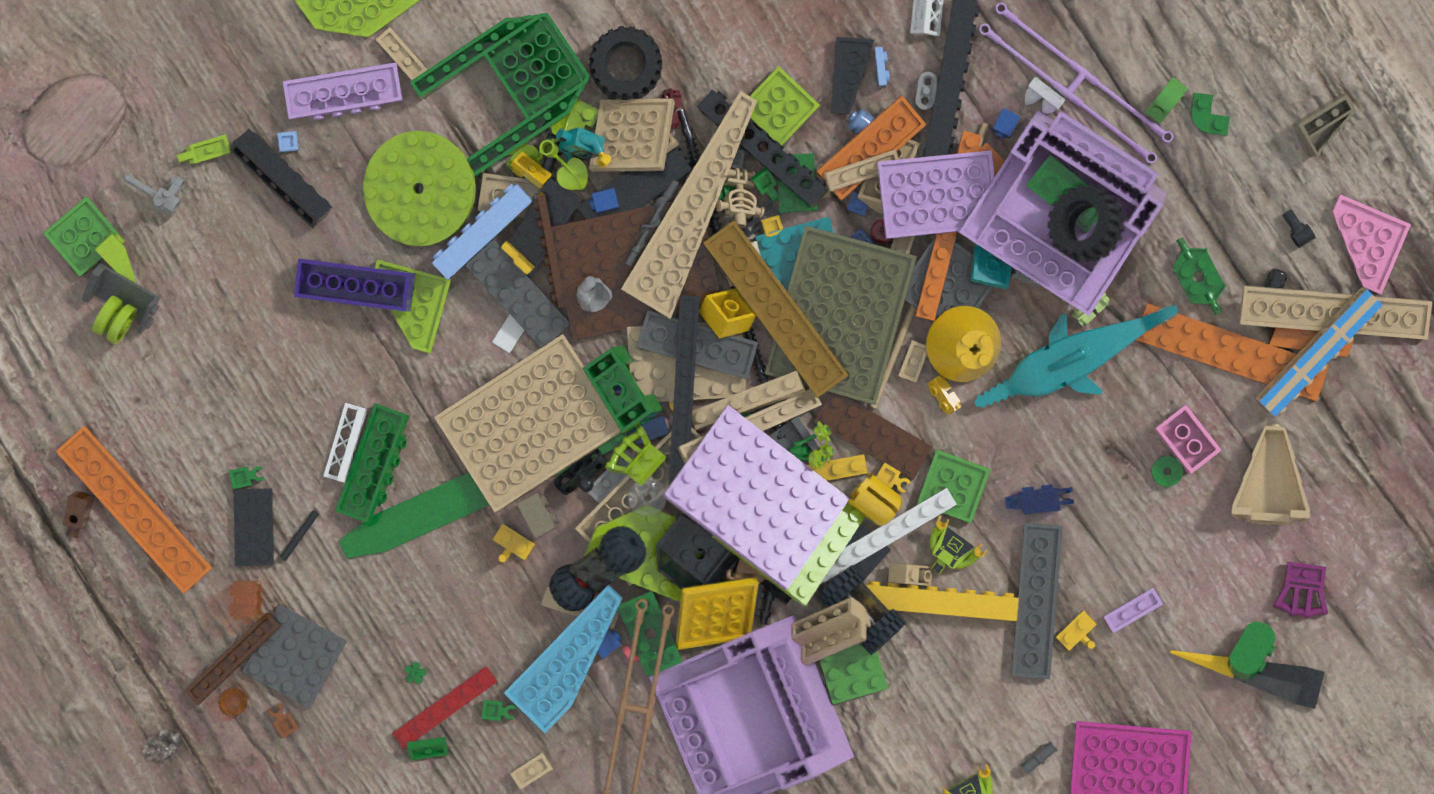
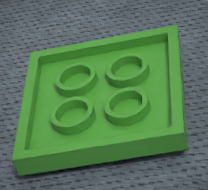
[43,196,123,277]
[917,449,991,523]
[820,643,888,704]

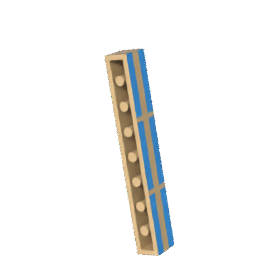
[1255,287,1383,417]

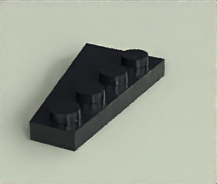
[831,37,874,115]

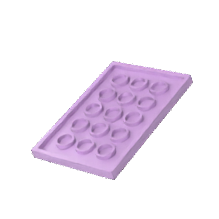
[877,150,995,239]

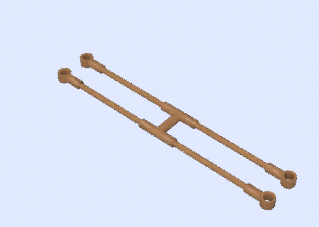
[602,598,675,794]

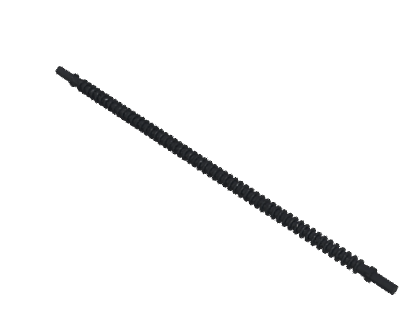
[677,109,786,440]

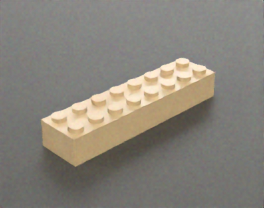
[575,427,701,542]

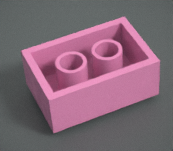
[1153,405,1221,474]

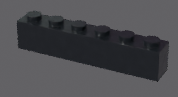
[230,129,332,229]

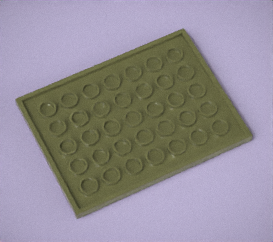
[765,226,917,405]

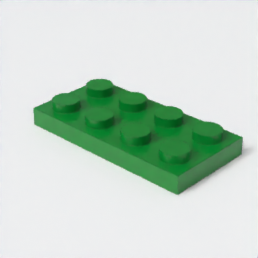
[1026,155,1098,233]

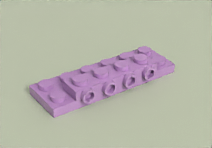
[283,63,403,120]

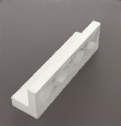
[910,0,943,37]
[324,403,368,483]

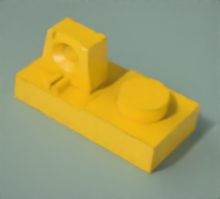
[510,152,552,189]

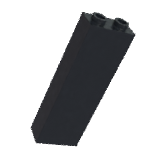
[577,145,693,219]

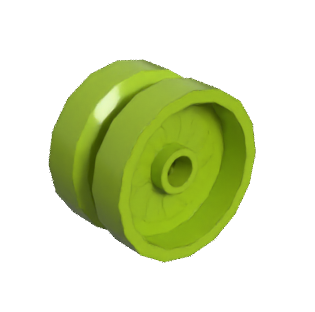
[92,295,137,345]

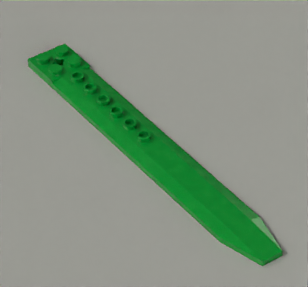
[339,432,628,558]

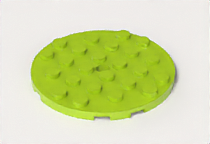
[363,131,476,246]

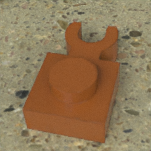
[268,703,299,739]

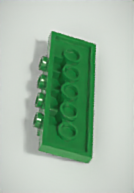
[335,403,410,524]

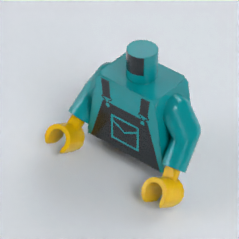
[556,127,611,168]

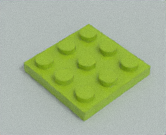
[750,66,820,146]

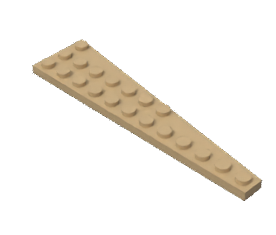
[621,91,757,319]

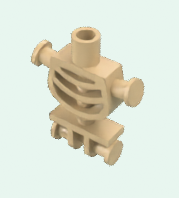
[716,168,765,228]

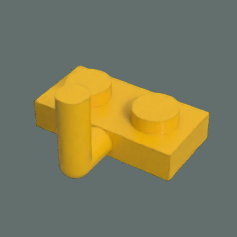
[493,524,535,562]
[1055,610,1097,651]

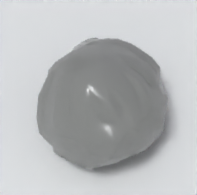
[576,276,612,313]

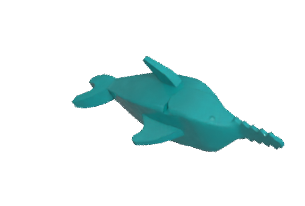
[974,305,1179,408]

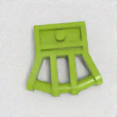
[605,426,667,486]

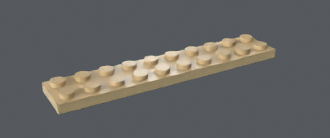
[1239,285,1432,340]

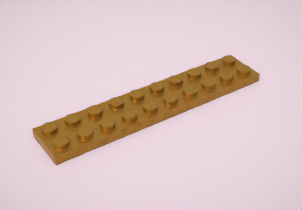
[703,221,848,398]

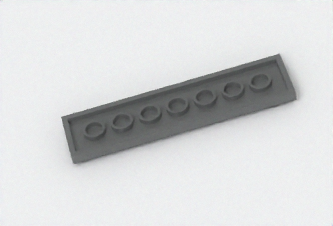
[1011,522,1063,679]

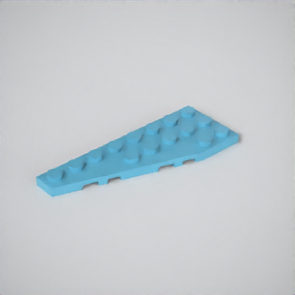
[504,585,623,733]

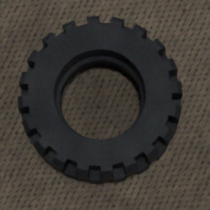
[589,26,662,100]
[1047,185,1125,263]

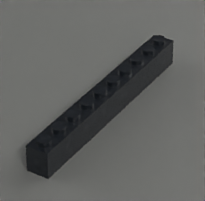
[923,0,980,157]

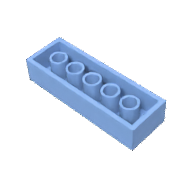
[432,184,533,280]

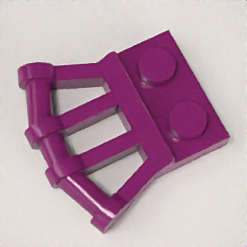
[1272,561,1328,619]

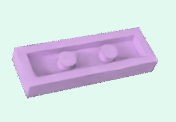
[1103,588,1163,633]

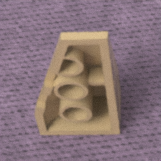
[858,140,920,214]

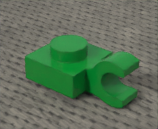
[750,167,780,202]

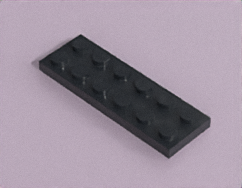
[505,178,582,280]

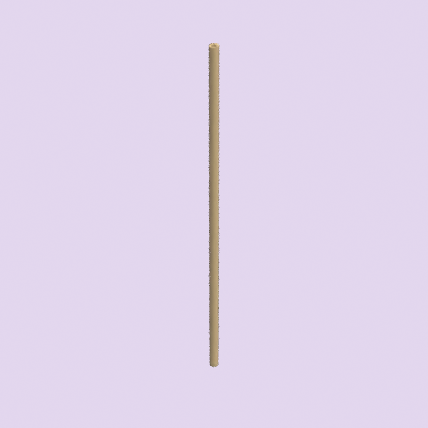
[869,123,989,409]

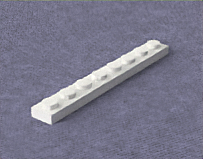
[823,488,957,582]

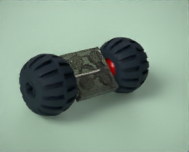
[549,526,646,611]

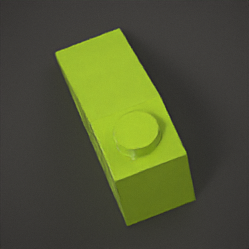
[95,232,137,284]

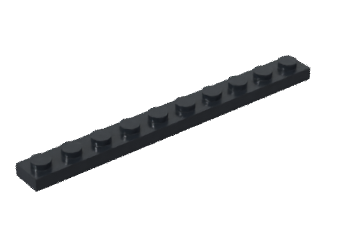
[668,295,699,487]

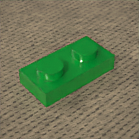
[407,737,449,760]

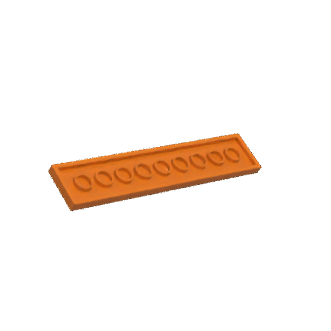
[1136,303,1329,401]
[56,426,213,594]

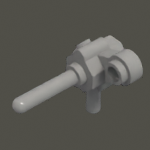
[123,174,186,216]

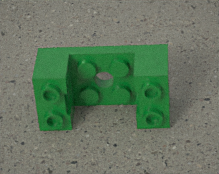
[582,345,663,433]
[618,591,683,677]

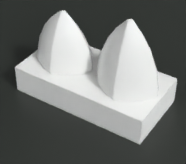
[1025,77,1065,114]

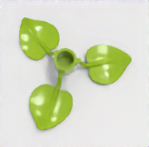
[506,106,588,190]

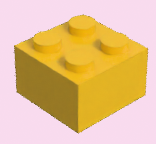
[699,288,756,338]

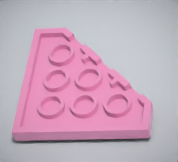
[1332,194,1411,295]

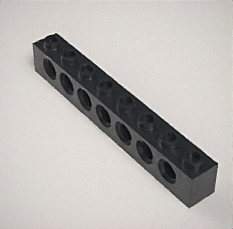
[697,89,827,209]

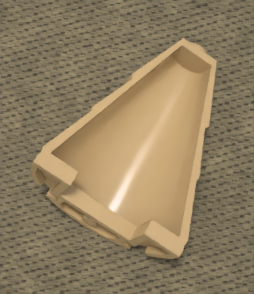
[1232,424,1310,525]

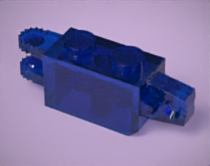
[1005,484,1074,515]

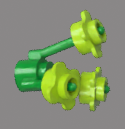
[790,421,834,469]

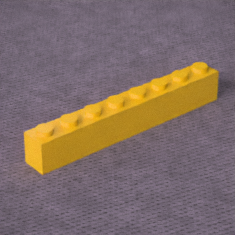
[862,581,1019,621]

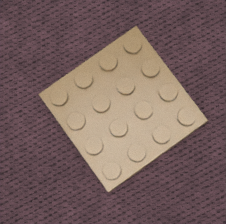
[589,98,675,172]

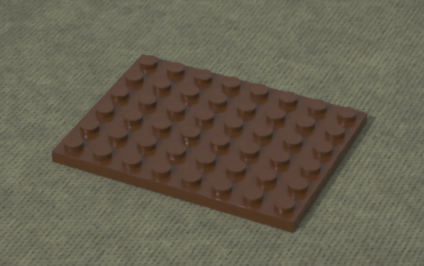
[551,201,720,340]

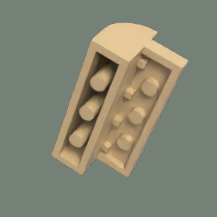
[791,597,871,666]

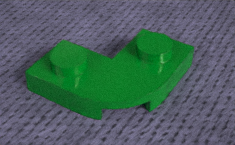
[1191,93,1230,136]

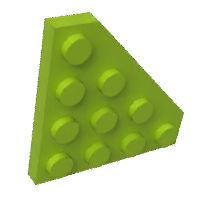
[375,259,452,354]

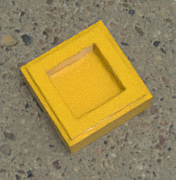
[760,215,783,237]

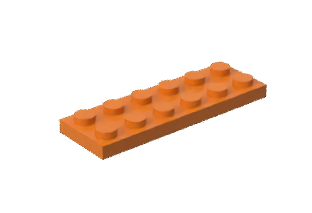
[816,95,926,200]

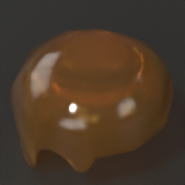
[218,687,248,717]

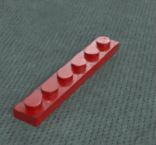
[392,666,498,749]

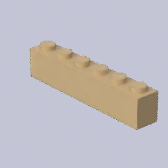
[692,371,806,432]

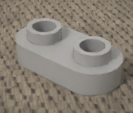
[915,72,938,111]

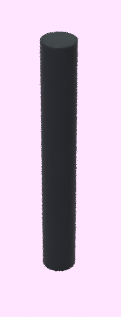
[280,510,319,561]

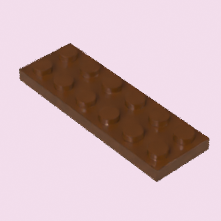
[814,392,933,480]

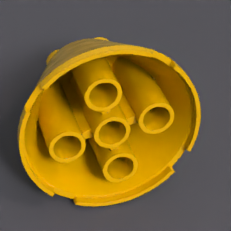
[926,306,1001,382]

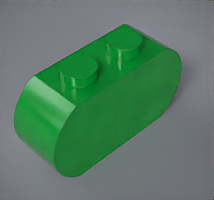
[1228,622,1276,680]

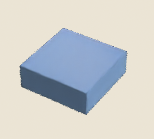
[277,131,299,153]

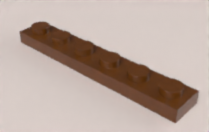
[533,192,566,308]
[184,612,281,705]

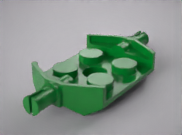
[1172,237,1226,315]

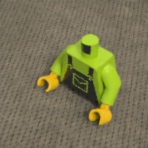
[929,515,988,574]
[935,764,993,794]

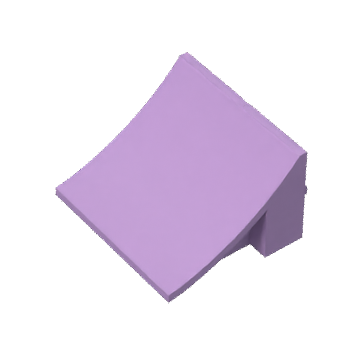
[959,110,1167,316]
[649,615,855,794]

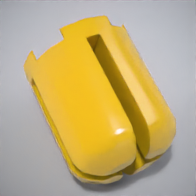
[847,472,902,526]

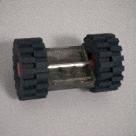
[818,564,906,655]

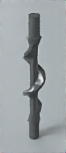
[625,179,679,266]

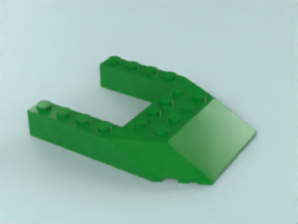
[410,13,590,179]

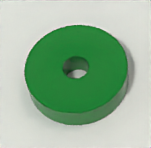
[1151,456,1183,487]

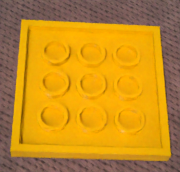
[675,578,758,650]

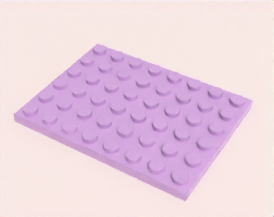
[663,405,850,590]

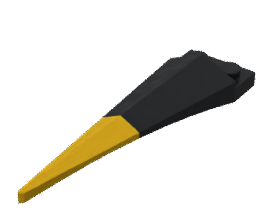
[1170,650,1325,709]

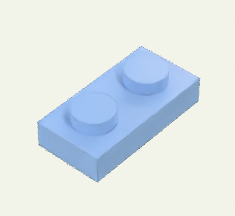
[874,47,890,88]

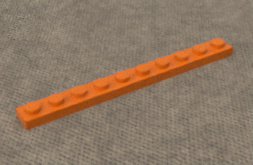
[915,131,982,321]

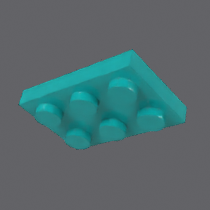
[970,243,1011,290]

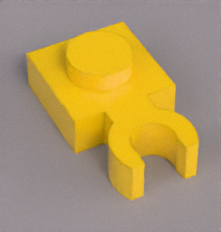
[876,463,911,493]

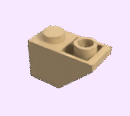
[888,563,932,586]

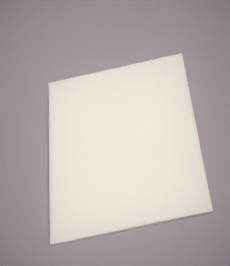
[492,315,524,353]

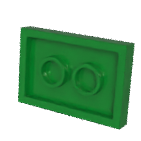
[775,153,818,213]

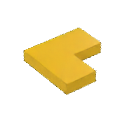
[501,241,535,274]

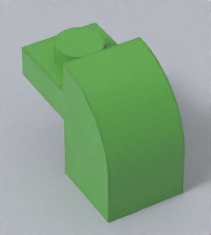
[1145,77,1188,123]

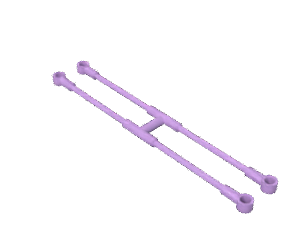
[979,3,1173,164]

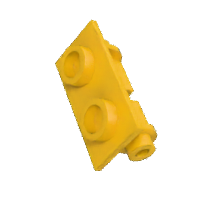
[927,375,962,416]

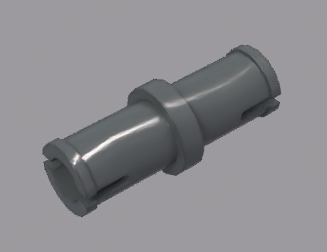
[1021,741,1058,774]

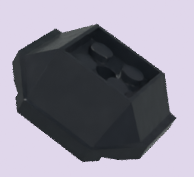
[655,513,740,590]

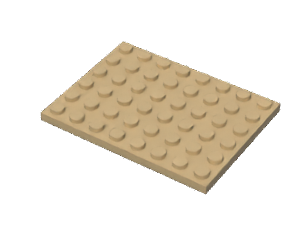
[434,334,622,514]

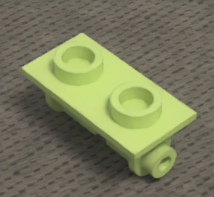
[1071,292,1110,327]

